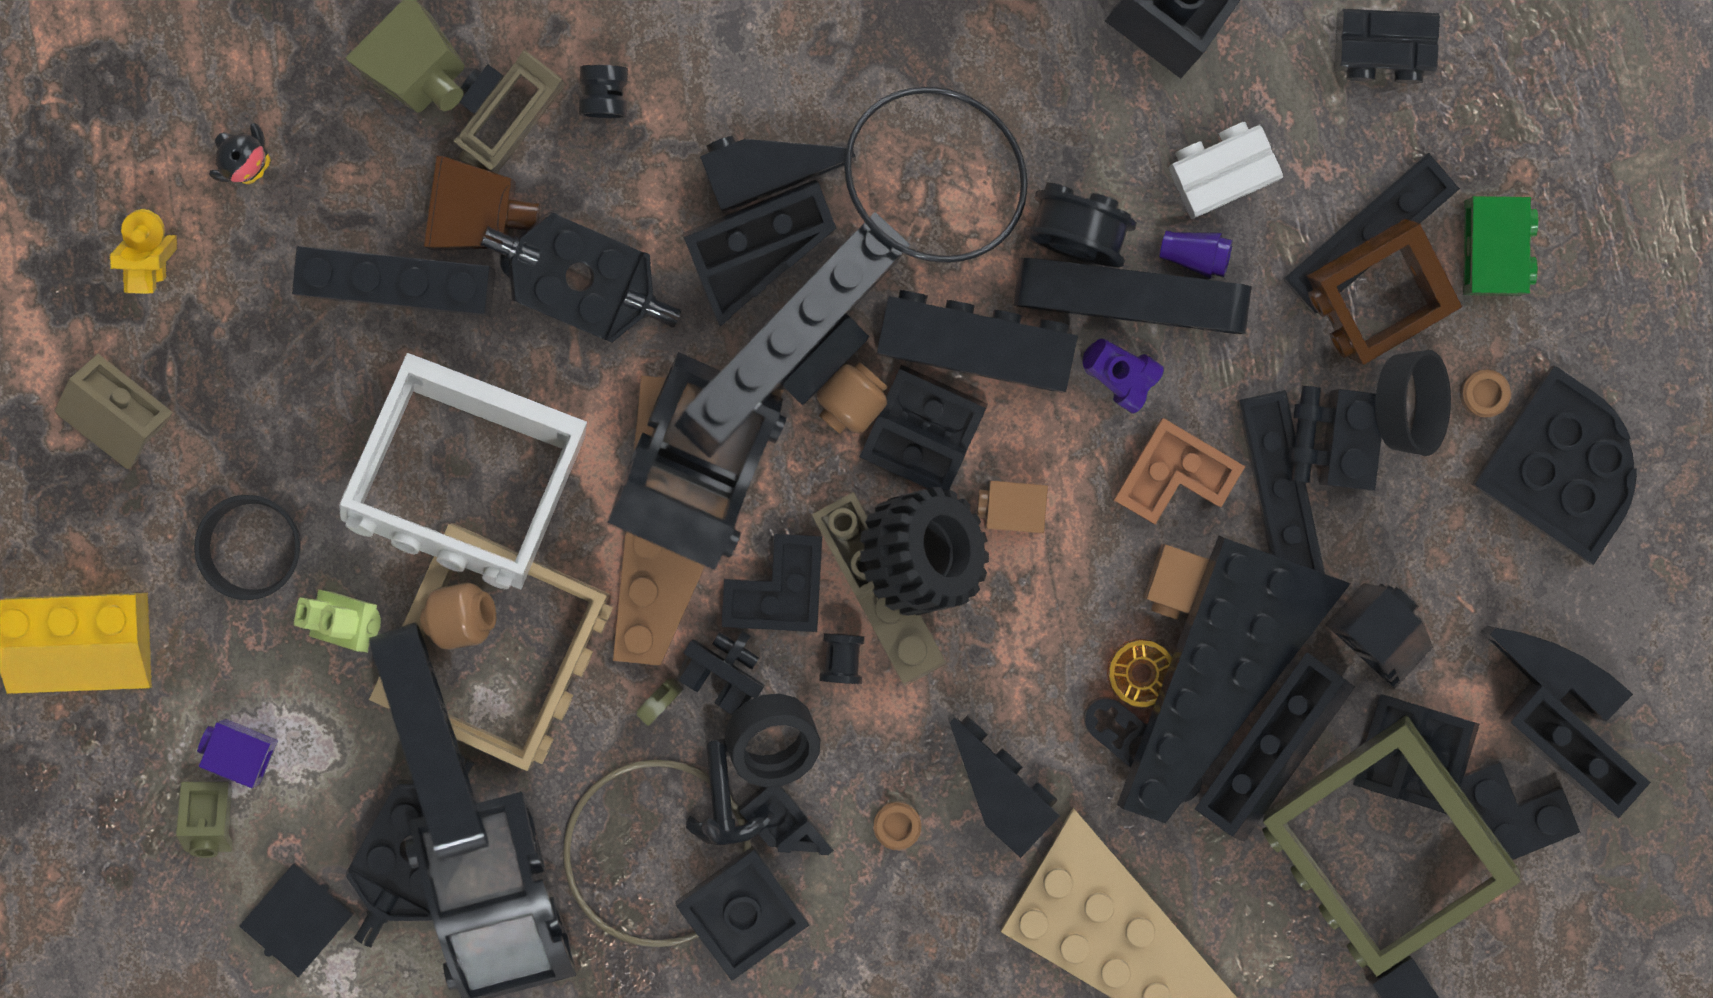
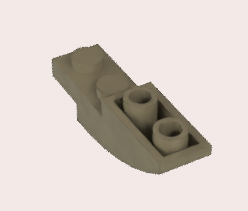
[812,492,947,686]

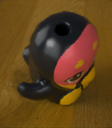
[209,123,271,184]

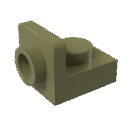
[176,781,233,858]

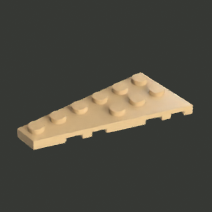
[1000,808,1237,998]

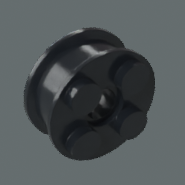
[1022,182,1137,268]

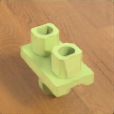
[294,590,381,652]

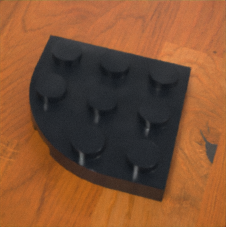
[1471,365,1637,565]

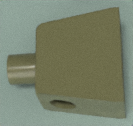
[346,0,465,113]

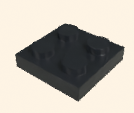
[675,846,809,981]

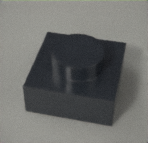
[459,64,504,115]

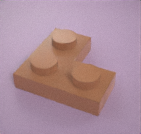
[1113,418,1245,525]

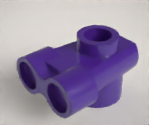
[1082,338,1164,413]

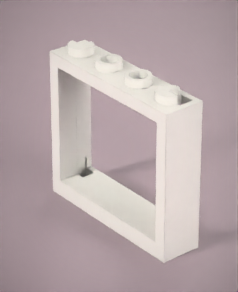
[340,353,587,589]

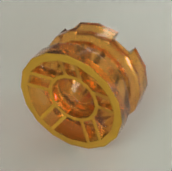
[1106,638,1172,707]

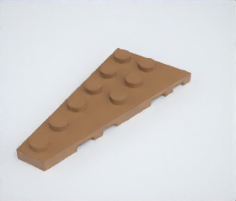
[613,376,784,666]

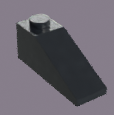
[700,135,856,214]

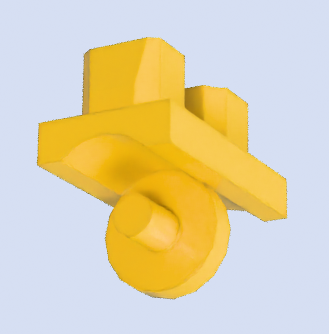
[110,209,177,294]

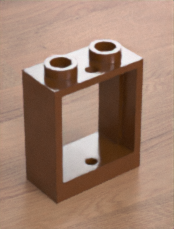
[1307,219,1462,365]

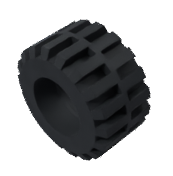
[860,487,989,616]

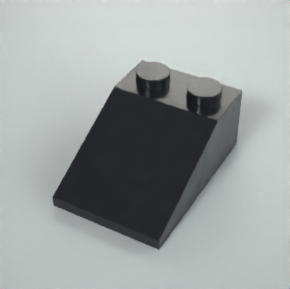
[1105,0,1240,79]

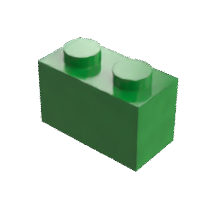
[1463,196,1538,296]

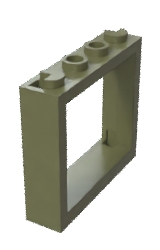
[1262,715,1521,977]

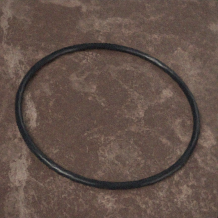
[844,86,1028,263]

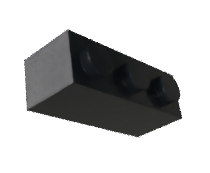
[1499,682,1651,818]

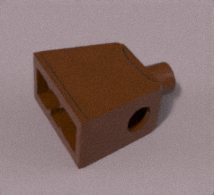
[424,156,540,251]

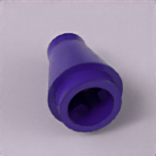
[1160,230,1233,279]

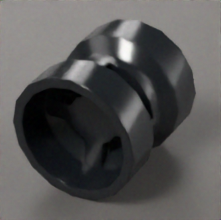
[579,65,628,118]

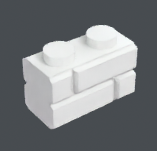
[1168,122,1283,219]

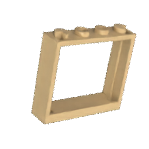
[369,524,613,771]

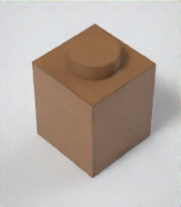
[977,481,1048,533]
[1143,544,1209,620]

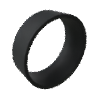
[1375,350,1451,456]
[194,495,301,600]

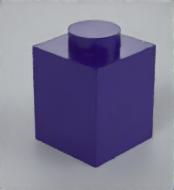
[197,719,278,788]

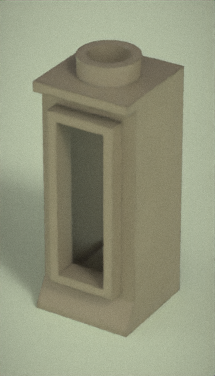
[453,50,566,174]

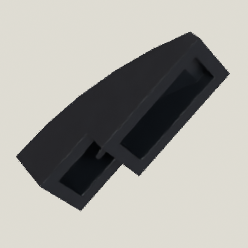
[1481,626,1633,722]

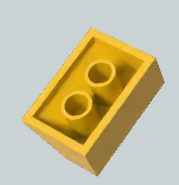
[0,593,152,694]

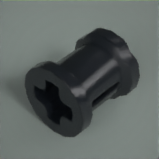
[819,633,865,684]

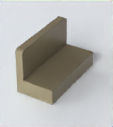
[55,354,173,469]

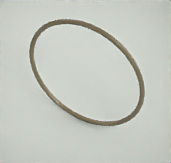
[563,760,751,947]

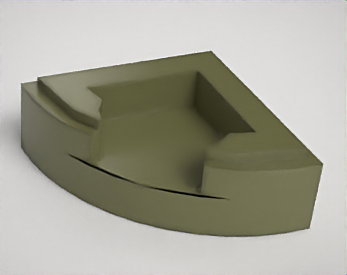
[636,678,684,726]

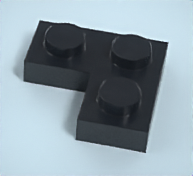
[722,534,823,632]
[1460,761,1581,860]

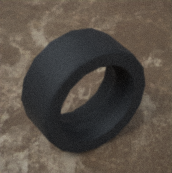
[725,693,821,787]

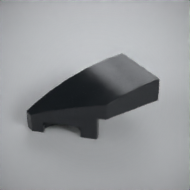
[738,786,834,855]

